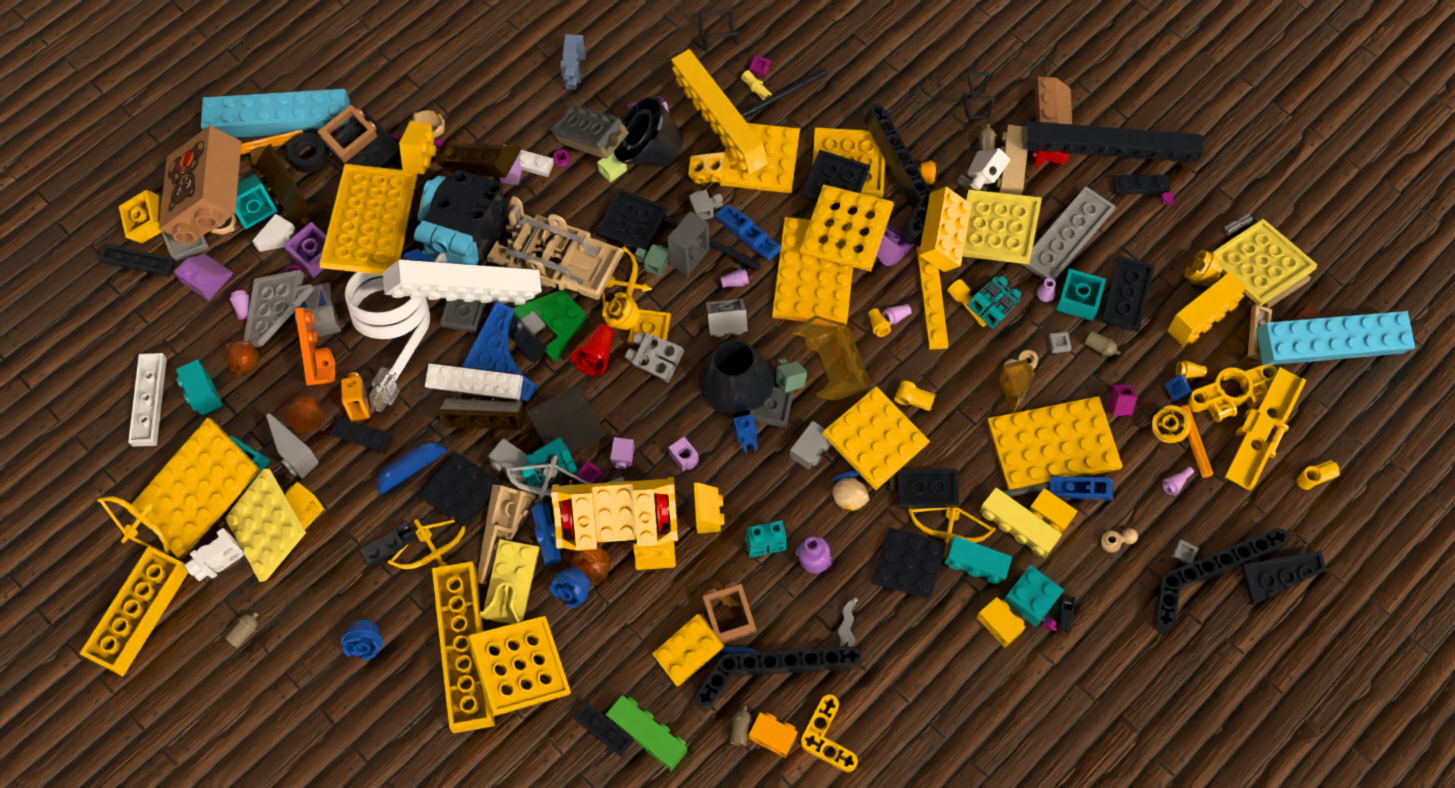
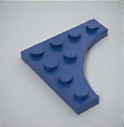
[462,301,537,402]

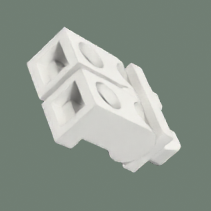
[184,528,244,581]

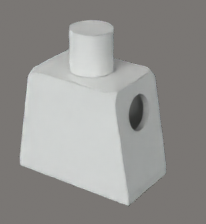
[968,148,1011,190]

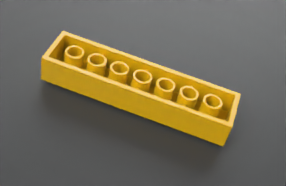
[671,49,768,175]
[432,562,495,733]

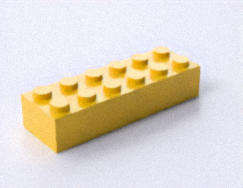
[80,546,188,677]

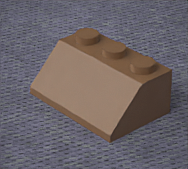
[1035,77,1072,124]

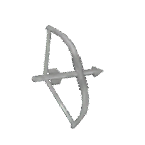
[505,455,591,505]

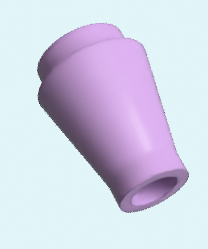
[721,268,749,288]
[1037,278,1056,302]
[230,290,249,320]
[882,304,911,325]

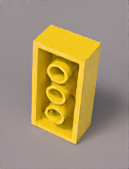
[919,187,971,272]
[1167,272,1247,346]

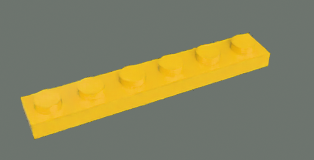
[917,247,948,350]

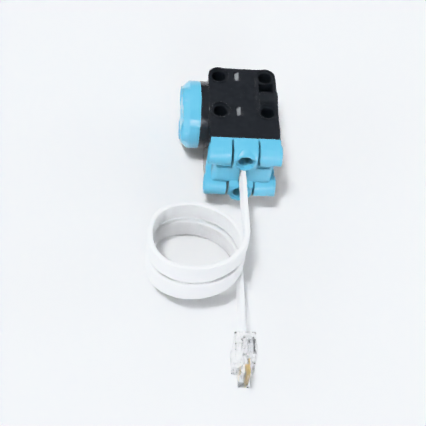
[345,170,508,412]

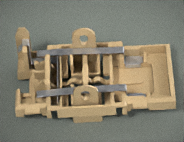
[487,196,623,300]

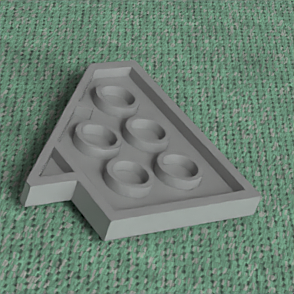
[242,270,314,349]

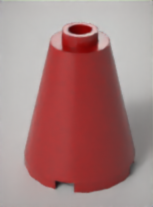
[570,323,614,376]

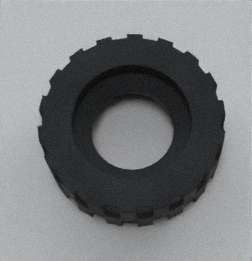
[286,132,329,173]

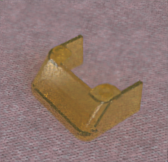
[792,315,871,401]

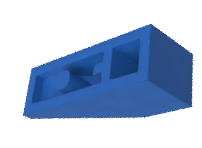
[1050,477,1114,501]

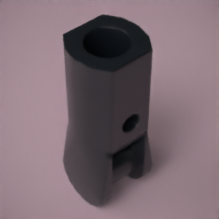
[1057,594,1076,633]

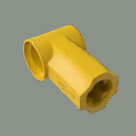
[894,380,935,411]
[1297,460,1340,490]

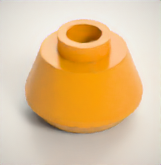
[918,160,936,185]

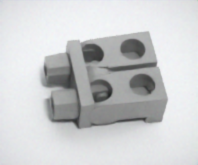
[625,333,684,384]

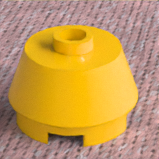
[1185,250,1223,287]
[602,292,640,330]
[1152,405,1192,443]

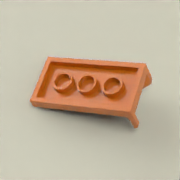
[295,307,336,385]

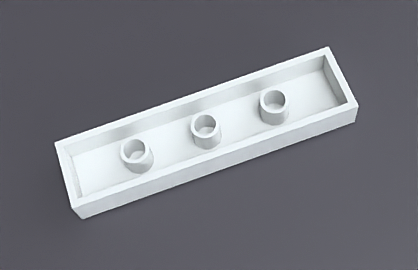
[128,353,167,447]
[425,364,523,400]

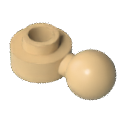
[1004,350,1038,374]
[1101,528,1138,552]

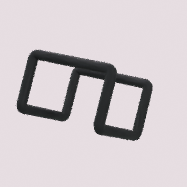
[699,8,739,51]
[963,72,995,120]

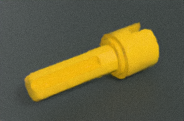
[947,279,990,327]

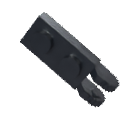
[360,522,417,567]

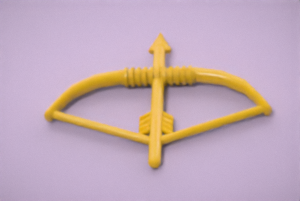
[602,246,652,320]
[97,496,169,556]
[908,508,996,558]
[387,519,465,569]

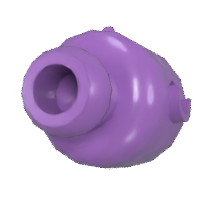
[796,536,832,574]

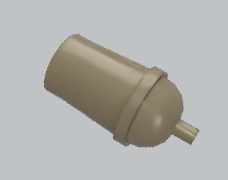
[978,124,996,151]
[1085,331,1121,356]
[225,612,259,648]
[729,706,753,747]

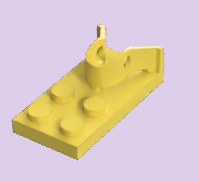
[480,539,540,624]

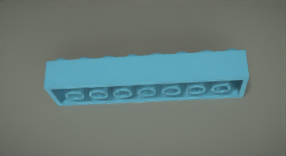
[201,89,350,138]
[1256,311,1415,366]

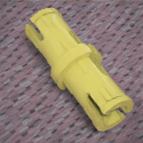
[741,70,772,100]

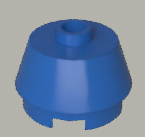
[550,567,590,608]
[341,620,383,660]

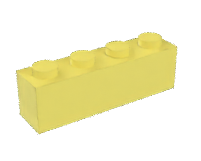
[980,488,1062,558]

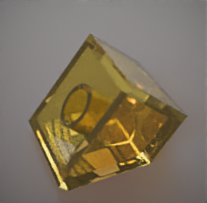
[999,359,1034,413]

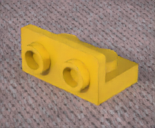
[634,541,676,570]

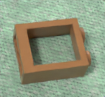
[317,105,378,163]
[702,583,757,643]

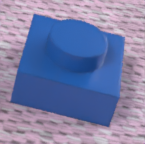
[1165,375,1192,401]

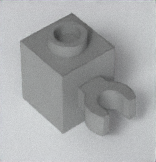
[689,190,723,220]

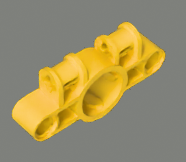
[1186,365,1277,422]

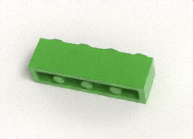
[606,695,687,771]

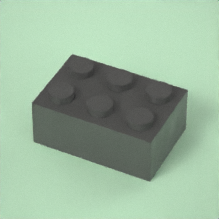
[667,212,709,276]

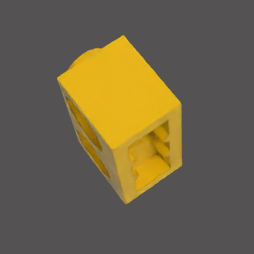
[688,152,730,184]

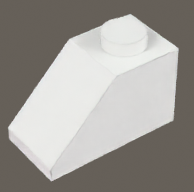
[253,214,297,252]

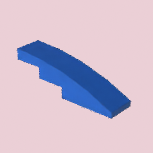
[715,204,781,261]

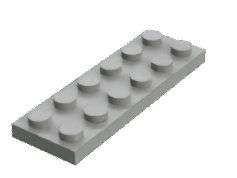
[1021,187,1116,281]

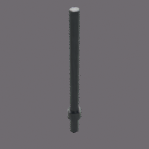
[740,68,828,118]
[664,216,761,271]

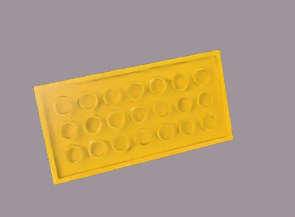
[320,164,418,275]

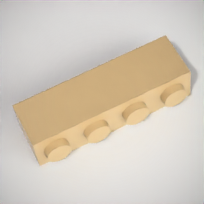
[996,125,1027,195]

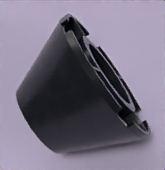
[614,96,683,167]
[699,340,775,415]

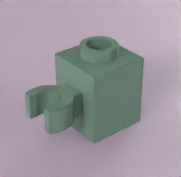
[635,244,670,277]
[776,358,807,392]

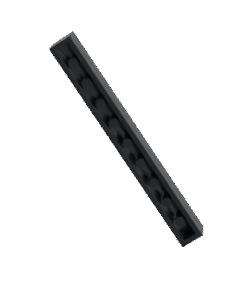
[1021,121,1204,163]

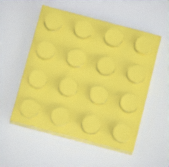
[962,190,1042,264]
[1213,219,1317,307]
[225,469,306,582]

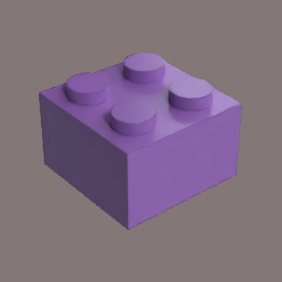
[284,222,326,278]

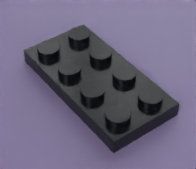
[1101,256,1155,332]

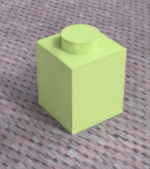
[598,151,627,183]

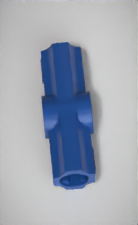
[531,503,562,565]

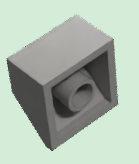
[706,298,748,337]

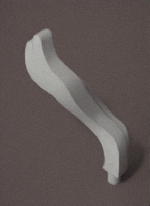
[838,597,858,647]

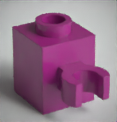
[1108,384,1138,416]

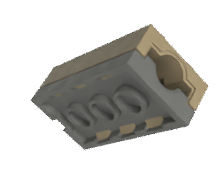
[550,104,629,159]

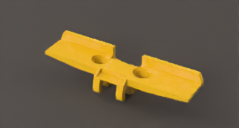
[1225,367,1306,491]

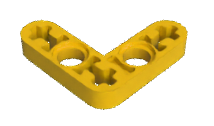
[801,695,858,772]

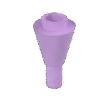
[1162,467,1194,496]

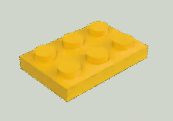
[652,614,724,686]

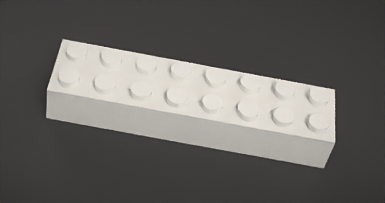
[383,260,541,305]

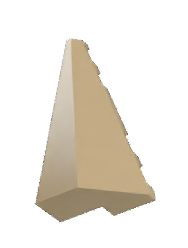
[477,484,536,585]

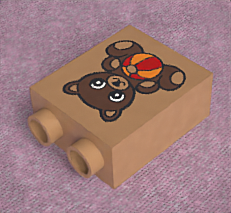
[159,125,241,244]

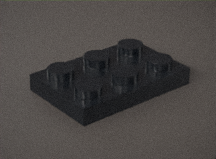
[898,469,959,509]

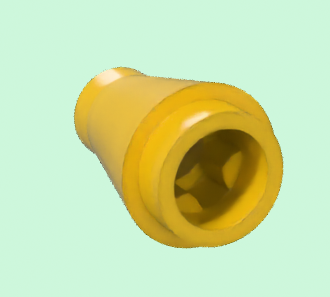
[868,309,891,337]
[1176,360,1207,379]

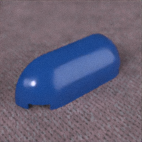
[377,442,447,494]

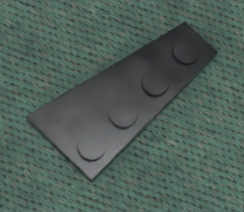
[1241,550,1327,605]

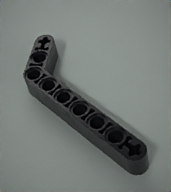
[864,104,932,243]
[1152,528,1289,633]
[696,646,862,711]

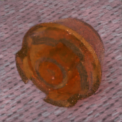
[225,340,259,377]
[285,396,324,434]
[571,546,611,585]

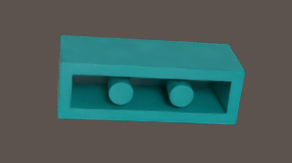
[944,536,1012,584]

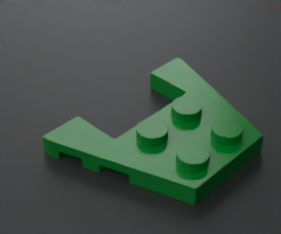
[512,290,587,363]

